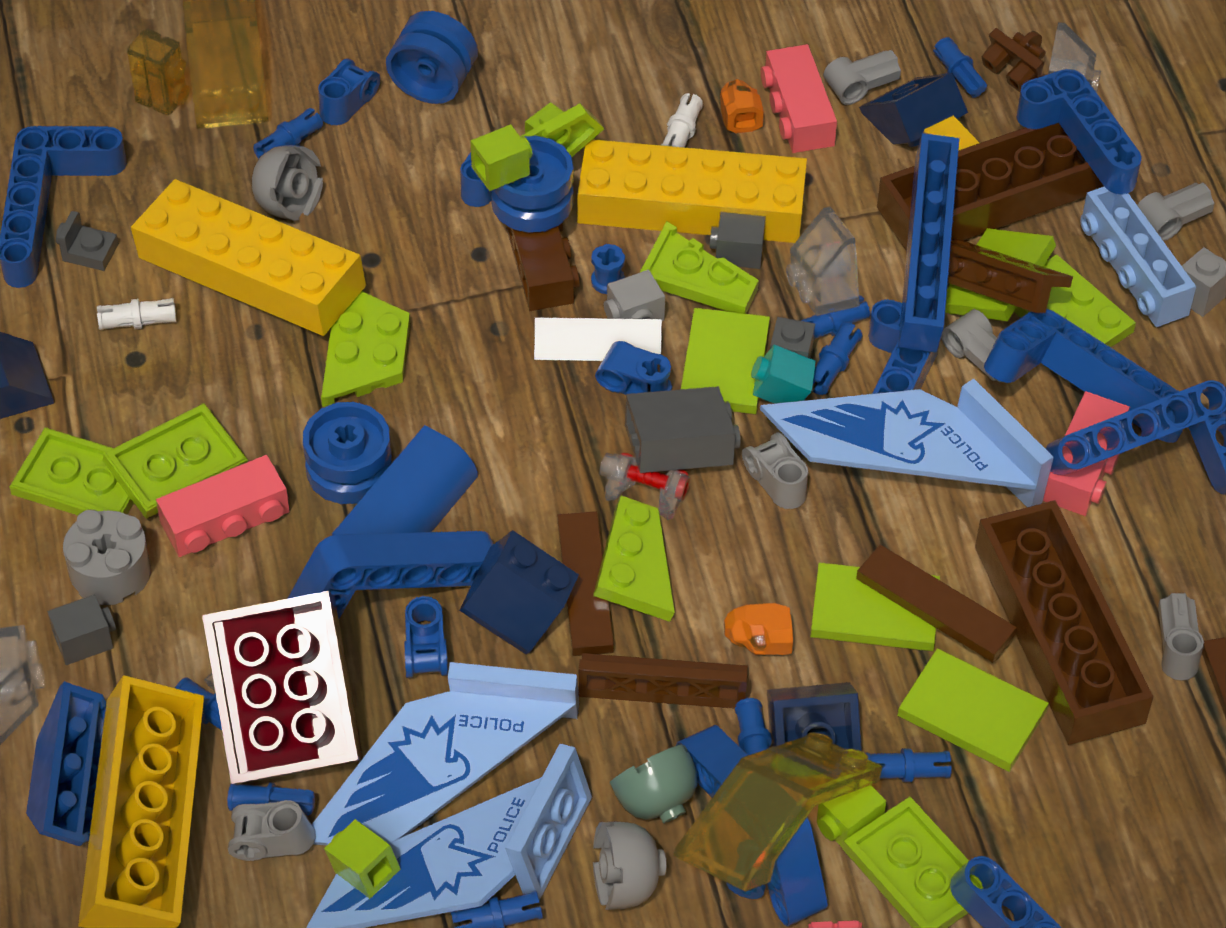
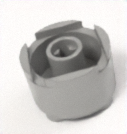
[63,510,151,605]

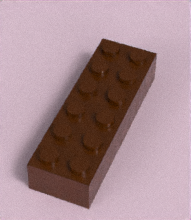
[877,123,1104,251]
[975,500,1153,745]

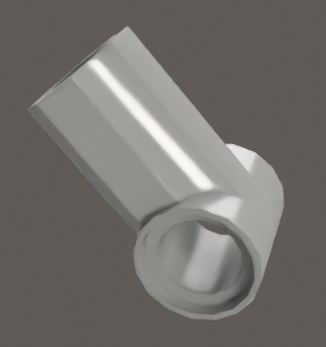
[823,50,901,105]
[1137,183,1215,241]
[941,309,1001,382]
[1158,593,1204,681]

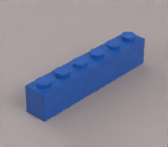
[898,133,959,353]

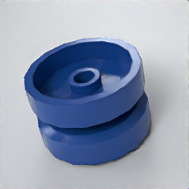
[386,11,478,104]
[491,136,573,232]
[303,402,392,504]

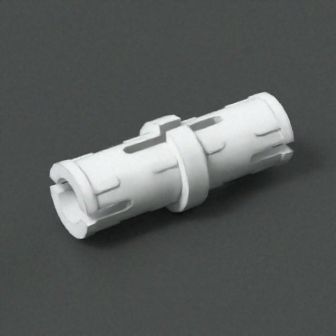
[661,93,703,148]
[97,298,176,330]

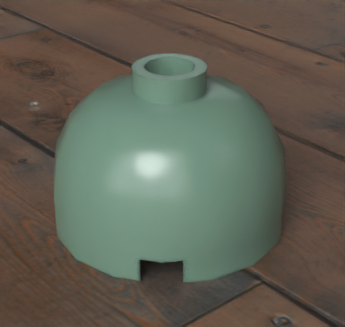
[610,744,697,824]

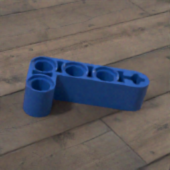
[1016,69,1142,195]
[868,299,939,394]

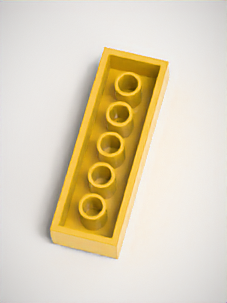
[577,139,807,243]
[131,179,366,336]
[78,675,204,928]

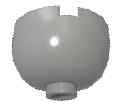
[252,145,323,221]
[593,821,666,910]

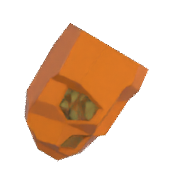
[720,79,764,133]
[724,603,793,655]

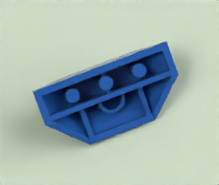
[26,681,106,846]

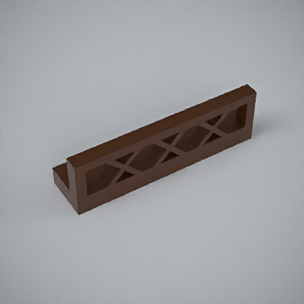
[947,238,1073,313]
[578,653,748,709]

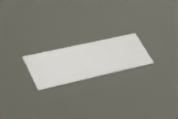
[534,318,662,361]

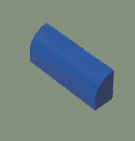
[332,425,478,535]

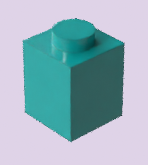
[751,344,816,404]

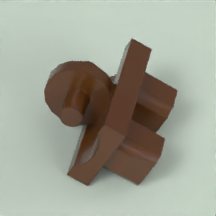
[982,28,1046,92]

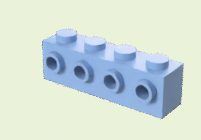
[1080,187,1196,327]

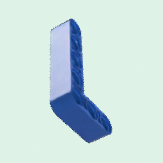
[0,126,127,288]
[984,309,1183,443]
[1045,380,1226,495]
[287,531,494,619]
[676,725,828,927]
[950,856,1061,928]

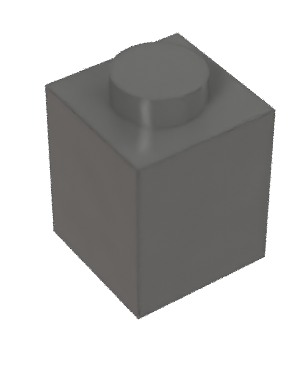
[710,212,766,269]
[770,317,815,359]
[47,594,116,665]

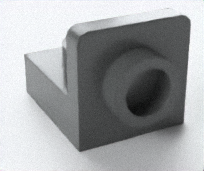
[56,211,119,271]

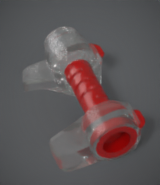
[600,453,691,520]

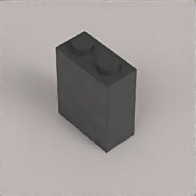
[625,386,740,473]

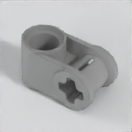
[742,432,808,509]
[228,800,316,861]

